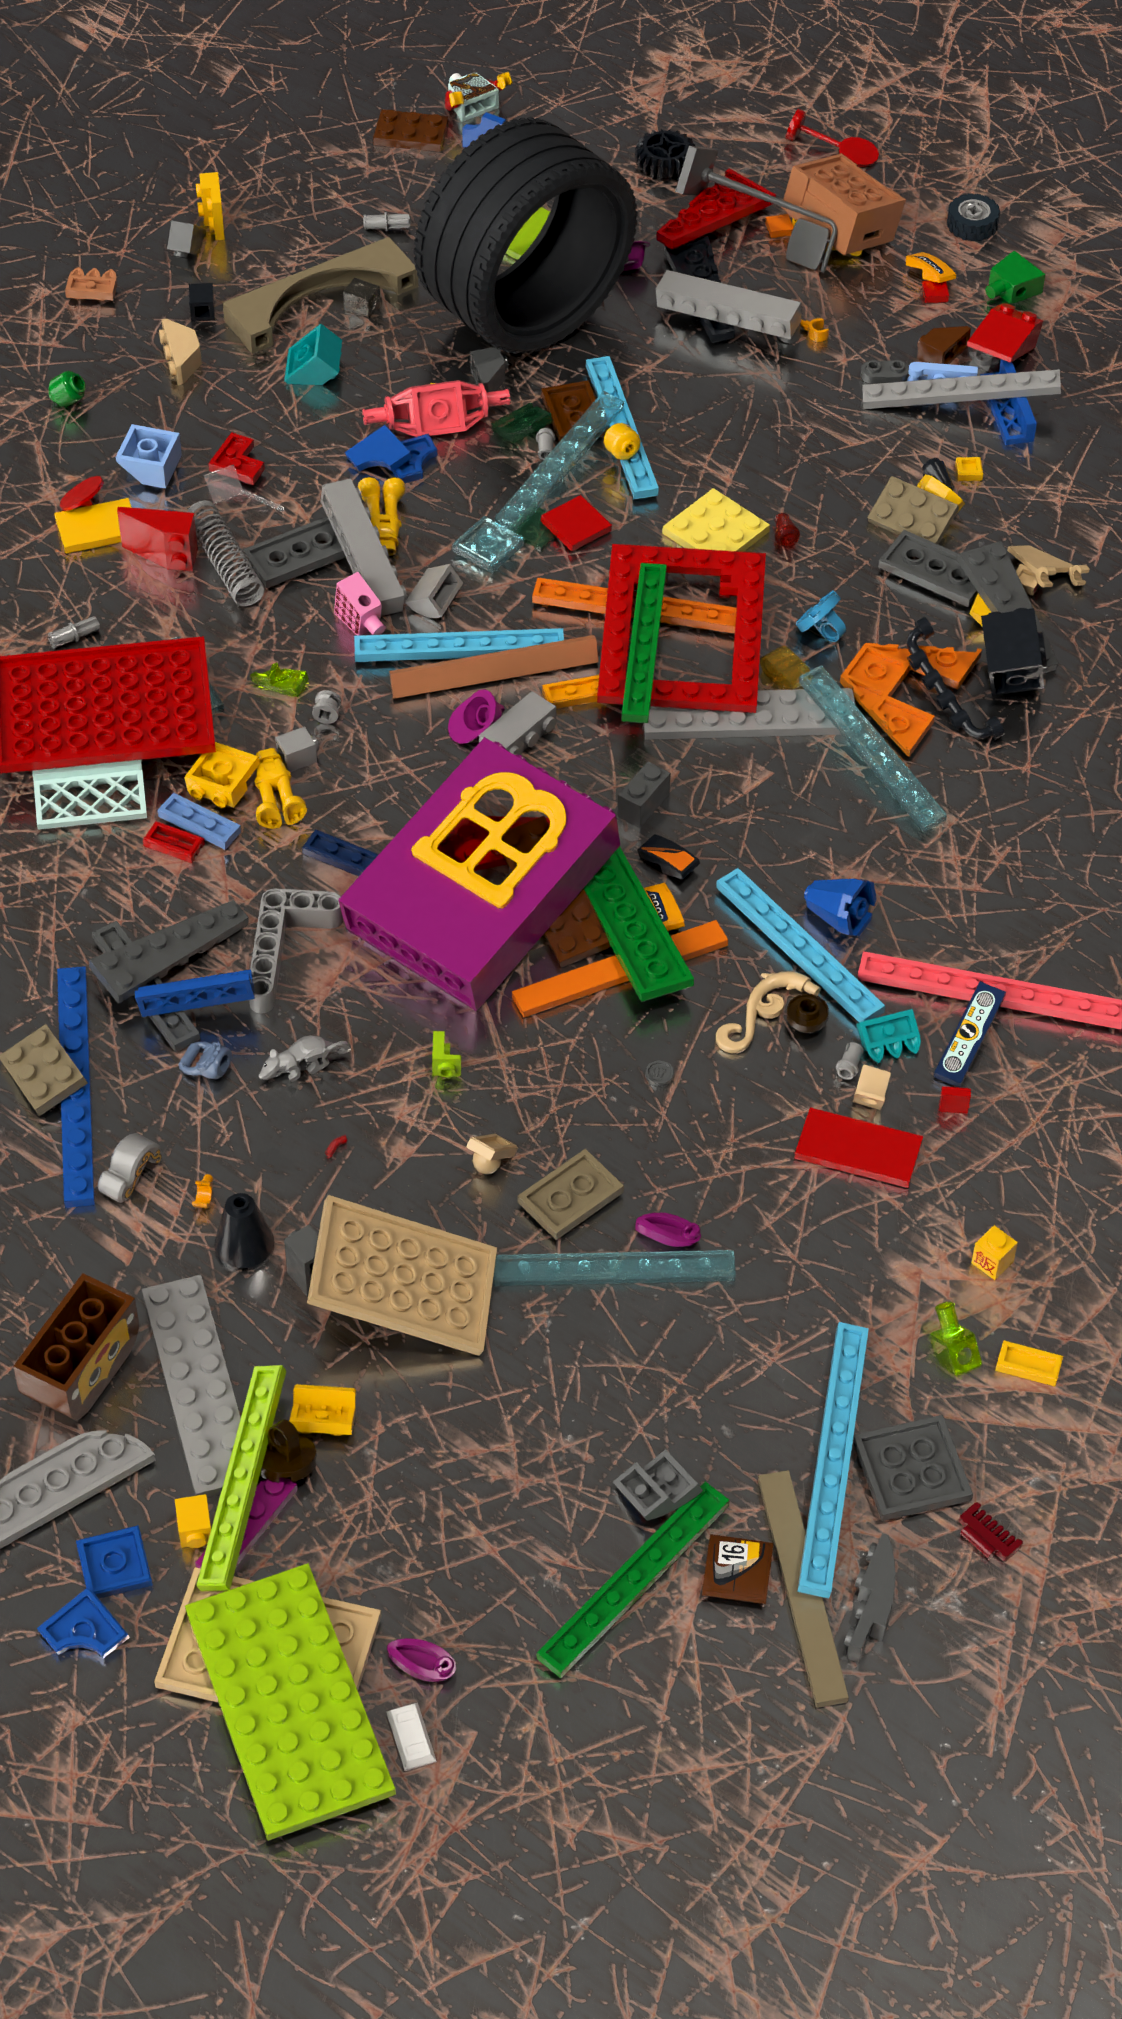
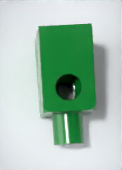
[985,251,1046,304]

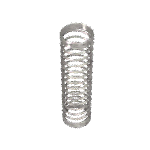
[187,500,265,607]

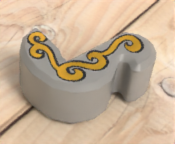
[98,1133,162,1203]

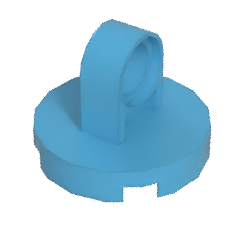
[795,590,846,642]

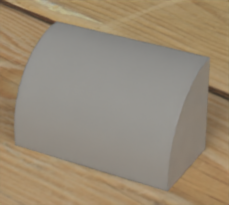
[405,564,463,618]

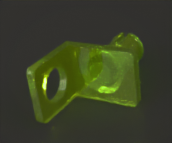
[931,1302,982,1375]

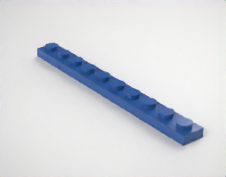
[57,966,95,1208]

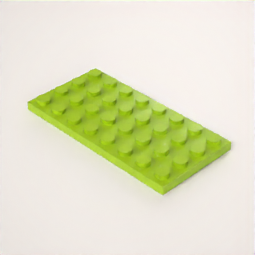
[185,1563,396,1841]

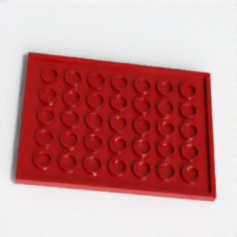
[0,636,216,774]

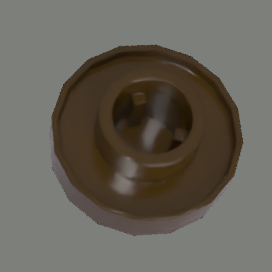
[787,994,829,1033]

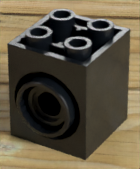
[981,608,1047,696]

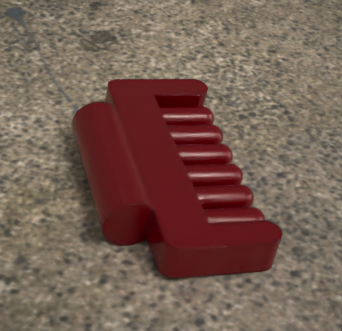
[959,1502,1023,1561]

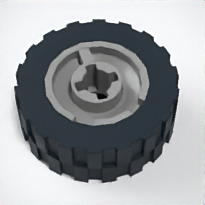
[947,193,1000,241]

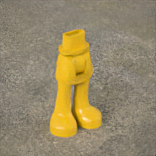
[358,477,405,556]
[254,748,307,829]

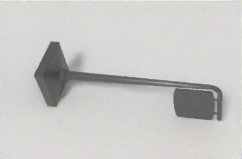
[675,146,837,273]

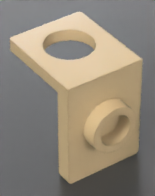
[853,1065,891,1110]

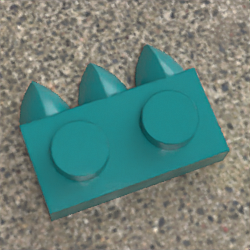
[856,1009,921,1063]

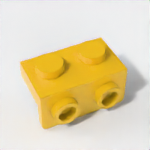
[289,1384,356,1436]

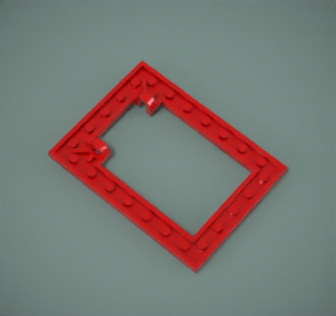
[597,544,766,713]

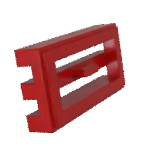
[143,821,205,863]

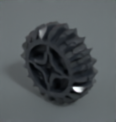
[635,129,695,181]

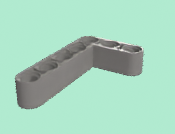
[249,888,344,1014]

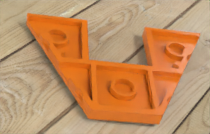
[840,643,982,757]

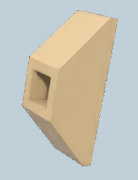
[159,319,202,385]

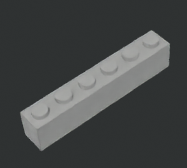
[656,270,801,339]
[321,478,407,616]

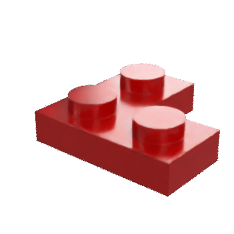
[208,432,265,485]

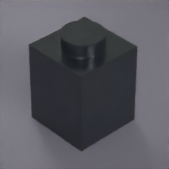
[189,283,215,322]

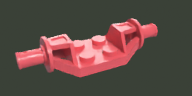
[362,380,510,437]

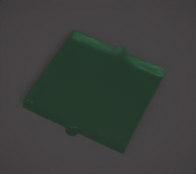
[507,505,556,550]

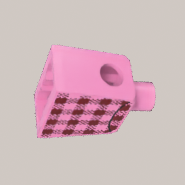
[334,572,386,636]

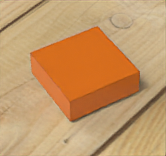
[765,214,794,238]

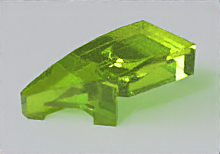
[250,662,309,697]

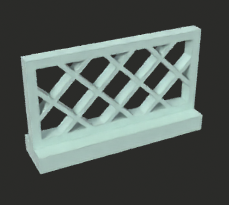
[32,760,147,830]

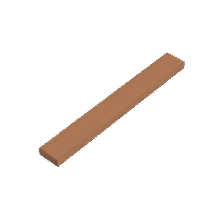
[389,635,598,699]

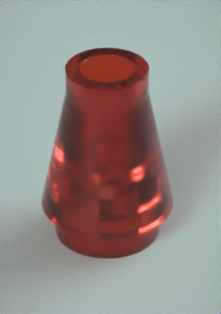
[775,513,800,548]

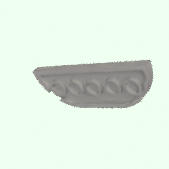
[0,1430,156,1549]

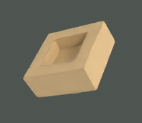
[1016,564,1039,596]

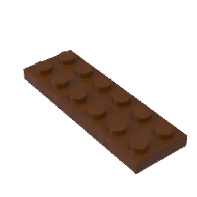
[502,816,611,968]

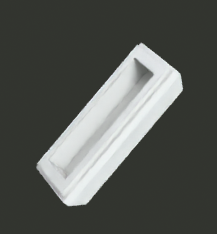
[386,1702,437,1771]

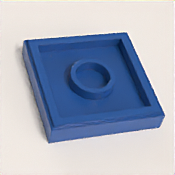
[76,1525,153,1599]

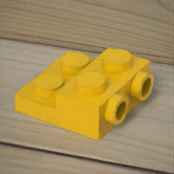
[196,172,225,240]
[184,742,260,808]

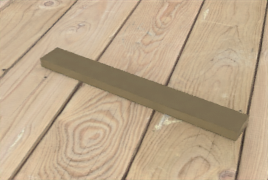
[758,1470,849,1708]

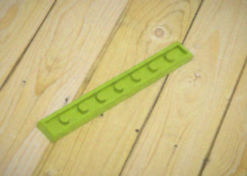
[196,1365,286,1591]

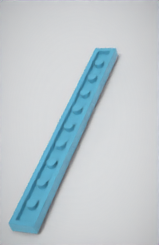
[797,1322,869,1599]

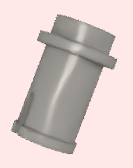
[536,428,556,461]
[836,1042,864,1080]

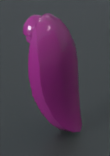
[635,1213,701,1247]
[387,1638,456,1682]

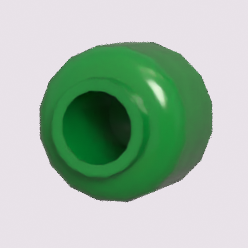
[48,371,86,407]

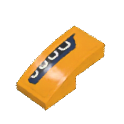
[906,252,956,283]
[644,882,685,931]

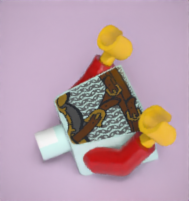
[445,72,513,122]

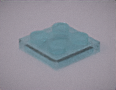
[452,516,524,573]

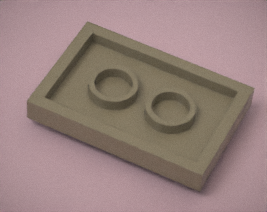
[867,476,959,545]
[0,1024,88,1116]
[518,1149,624,1240]

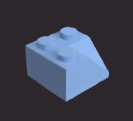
[115,424,182,489]

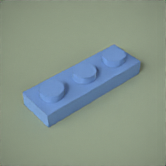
[158,793,241,850]

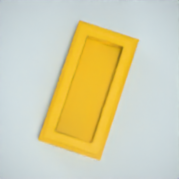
[995,1340,1063,1387]

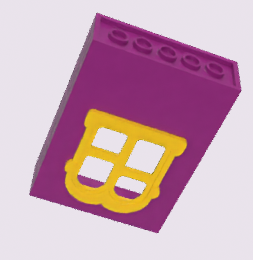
[338,737,620,1011]

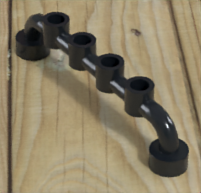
[907,617,1005,740]

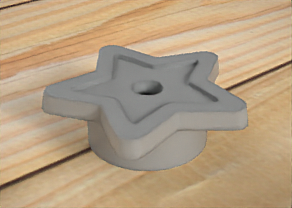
[969,350,999,372]

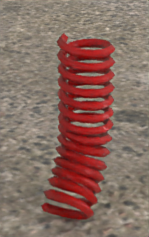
[325,1135,348,1158]

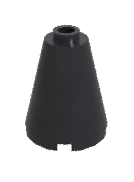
[214,1193,274,1270]

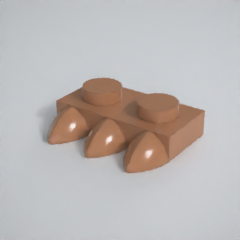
[65,267,117,301]

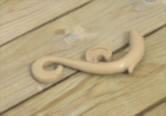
[716,971,821,1054]

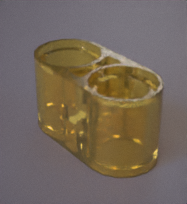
[760,645,812,690]

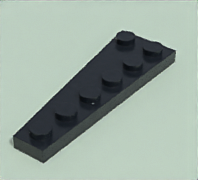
[664,236,735,343]

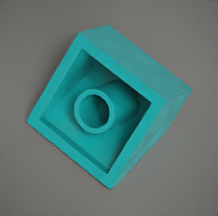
[284,324,342,385]

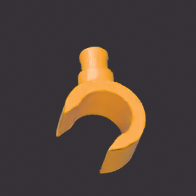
[800,318,829,342]
[192,1174,213,1209]

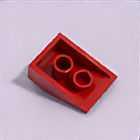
[966,303,1043,363]
[117,506,198,571]

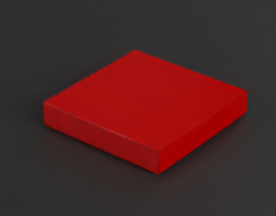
[541,495,612,551]

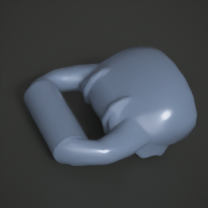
[178,1041,232,1079]

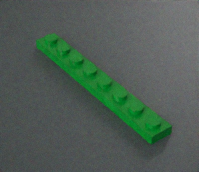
[622,563,667,723]
[537,1481,730,1678]

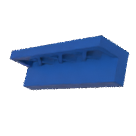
[980,359,1037,445]
[135,969,255,1017]

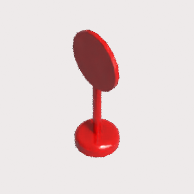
[786,109,879,167]

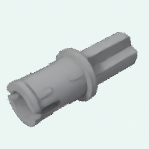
[363,212,411,231]
[47,616,100,649]

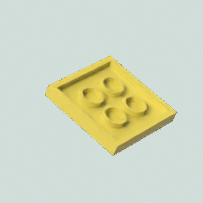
[662,488,770,552]

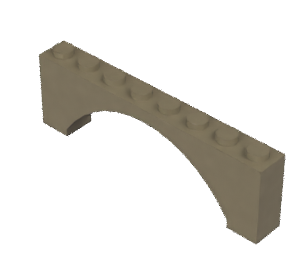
[223,237,418,354]

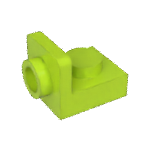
[432,1031,461,1078]

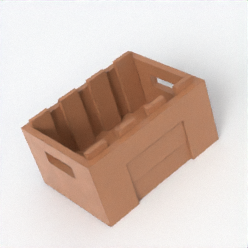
[781,153,906,255]

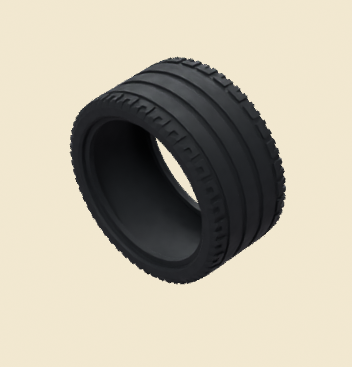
[414,117,638,354]

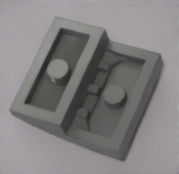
[613,1449,703,1521]

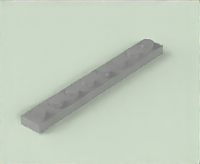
[863,369,1061,409]

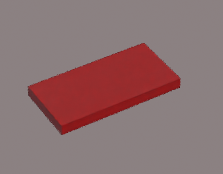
[794,1107,923,1188]

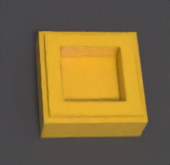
[955,457,983,481]

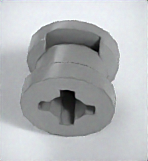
[312,690,341,724]

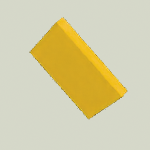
[54,498,132,554]

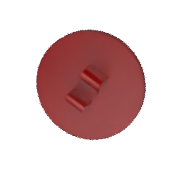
[60,476,104,511]

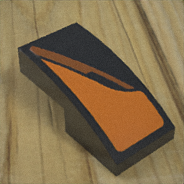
[637,834,700,879]

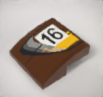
[702,1534,774,1604]

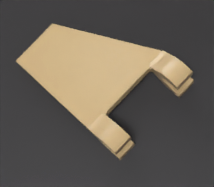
[1007,545,1090,587]

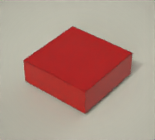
[922,281,949,303]
[939,1086,971,1114]

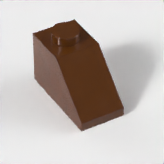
[917,326,971,364]

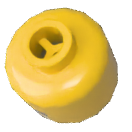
[604,423,641,460]

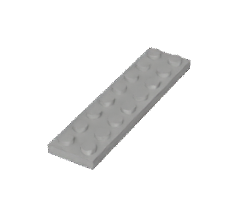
[644,688,858,740]
[142,1275,258,1498]

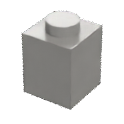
[275,726,319,772]

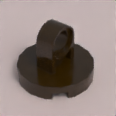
[260,1419,317,1482]

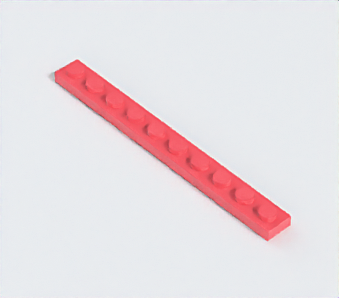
[857,951,1122,1030]

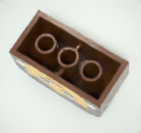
[13,1273,139,1420]

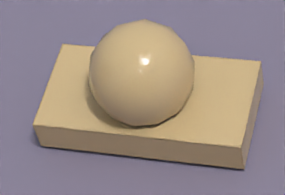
[466,1134,518,1174]

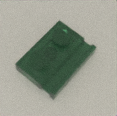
[491,403,553,443]

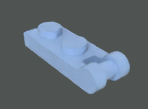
[907,362,978,381]

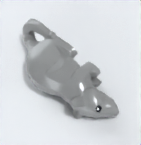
[259,1035,351,1082]

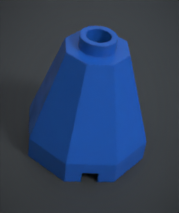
[804,878,876,936]

